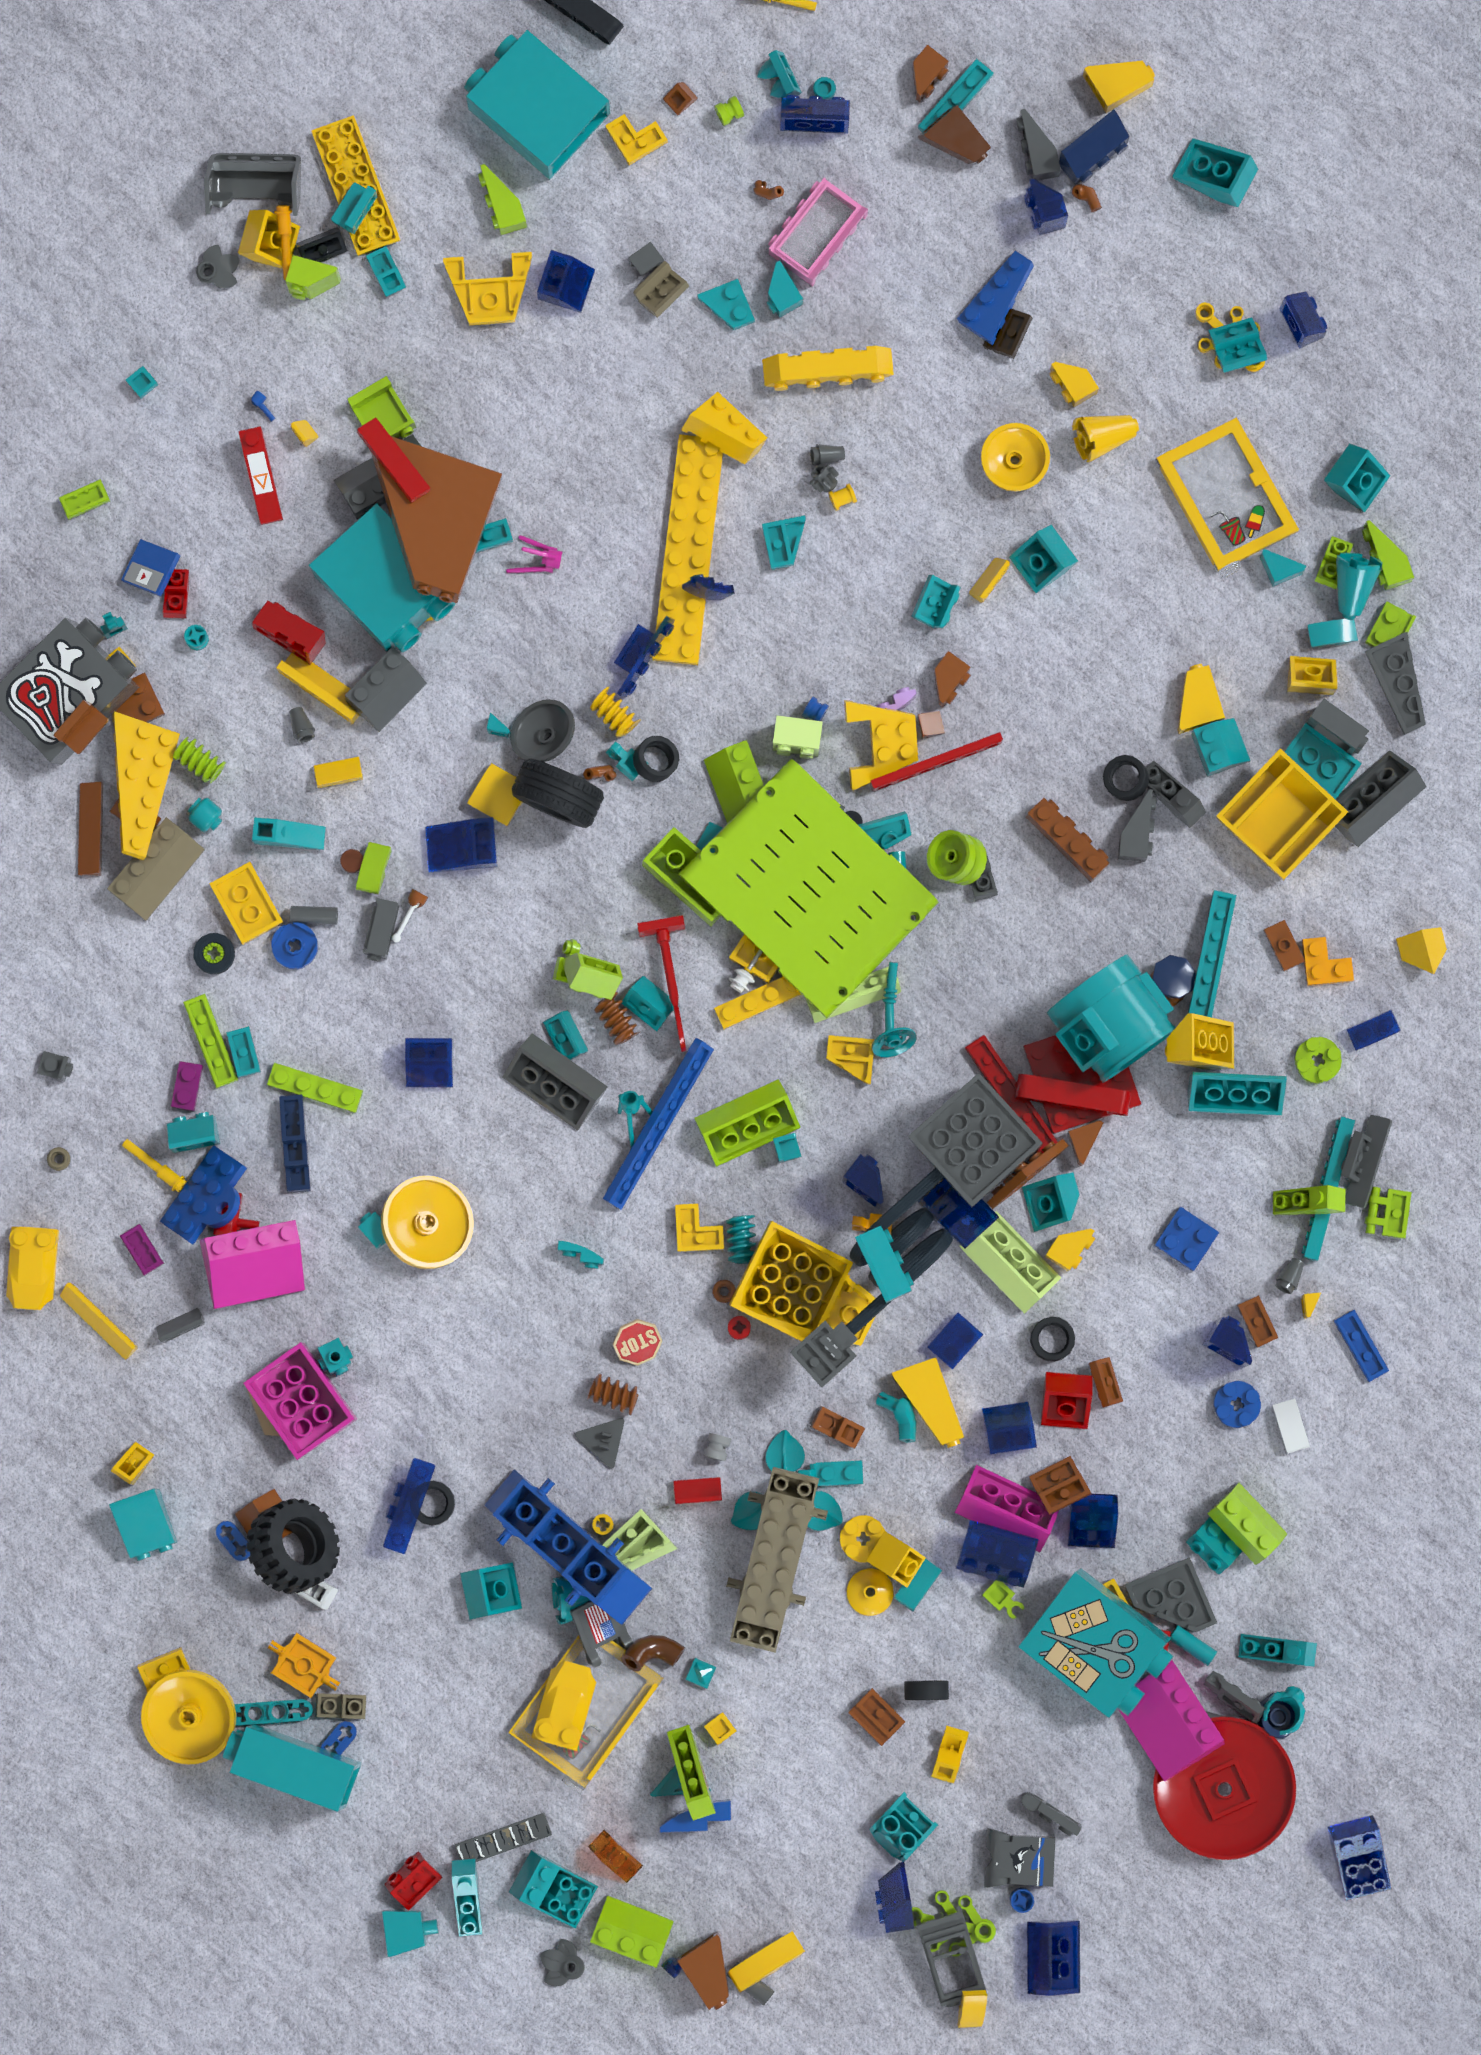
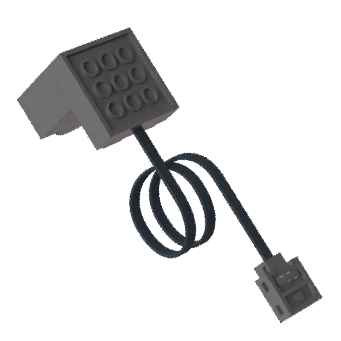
[790,1073,1043,1388]

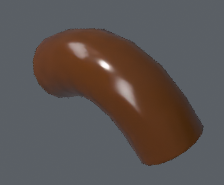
[621,1635,685,1672]

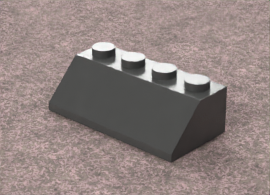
[334,434,421,519]
[1335,750,1427,847]
[502,1033,608,1131]

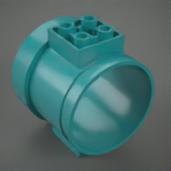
[1046,954,1176,1083]

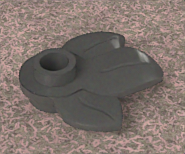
[196,244,240,288]
[540,1939,585,1986]

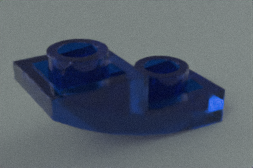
[682,574,735,600]
[1347,1009,1401,1051]

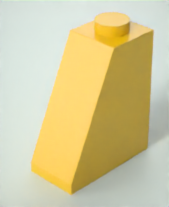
[1082,60,1155,113]
[1177,664,1225,734]

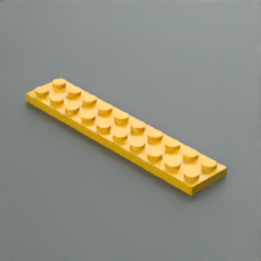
[652,434,723,665]

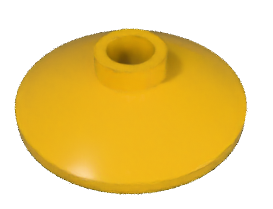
[847,1568,894,1616]

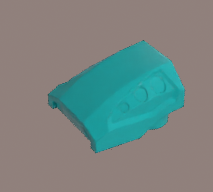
[869,1792,938,1862]

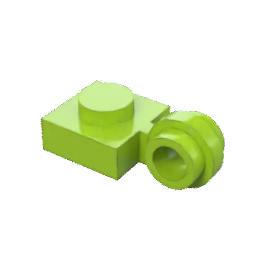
[552,939,580,983]

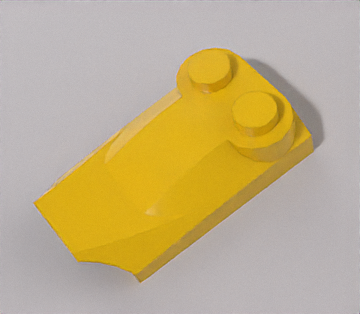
[6,1226,59,1310]
[531,1660,596,1751]

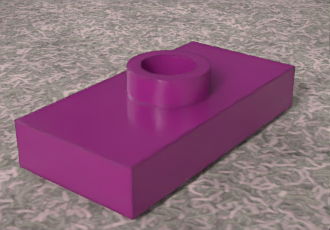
[120,1224,165,1276]

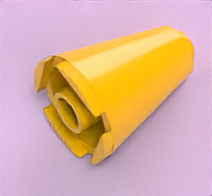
[1072,415,1139,462]

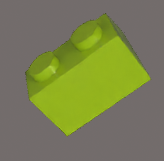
[286,255,341,300]

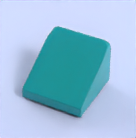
[486,713,511,738]

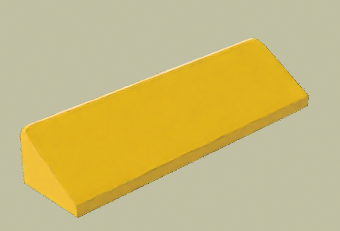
[60,1283,138,1360]

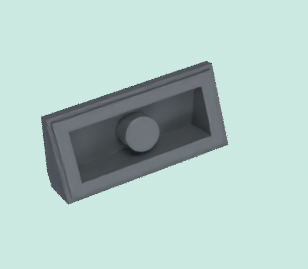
[156,1308,205,1343]

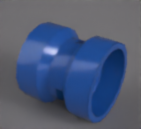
[1009,1888,1034,1913]

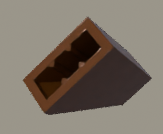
[918,105,991,164]

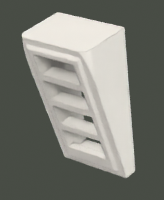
[295,1581,338,1610]

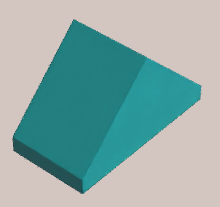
[1260,549,1306,587]

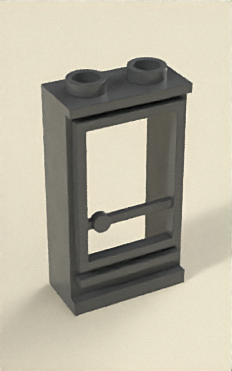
[915,1906,987,2007]

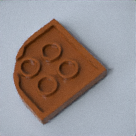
[987,1139,1069,1209]

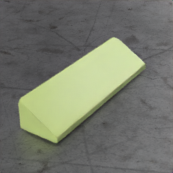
[805,967,901,1023]

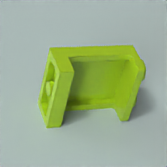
[347,376,416,438]

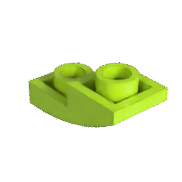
[1315,536,1353,589]
[356,842,392,895]

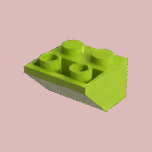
[563,953,623,1000]

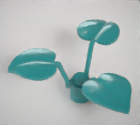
[731,1430,843,1531]

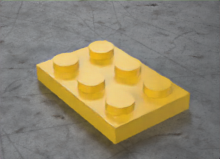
[209,862,284,945]

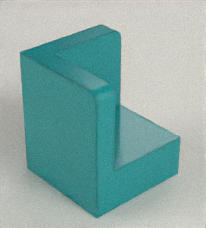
[773,1133,802,1163]

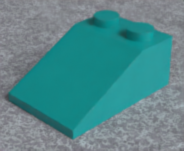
[1172,138,1259,207]

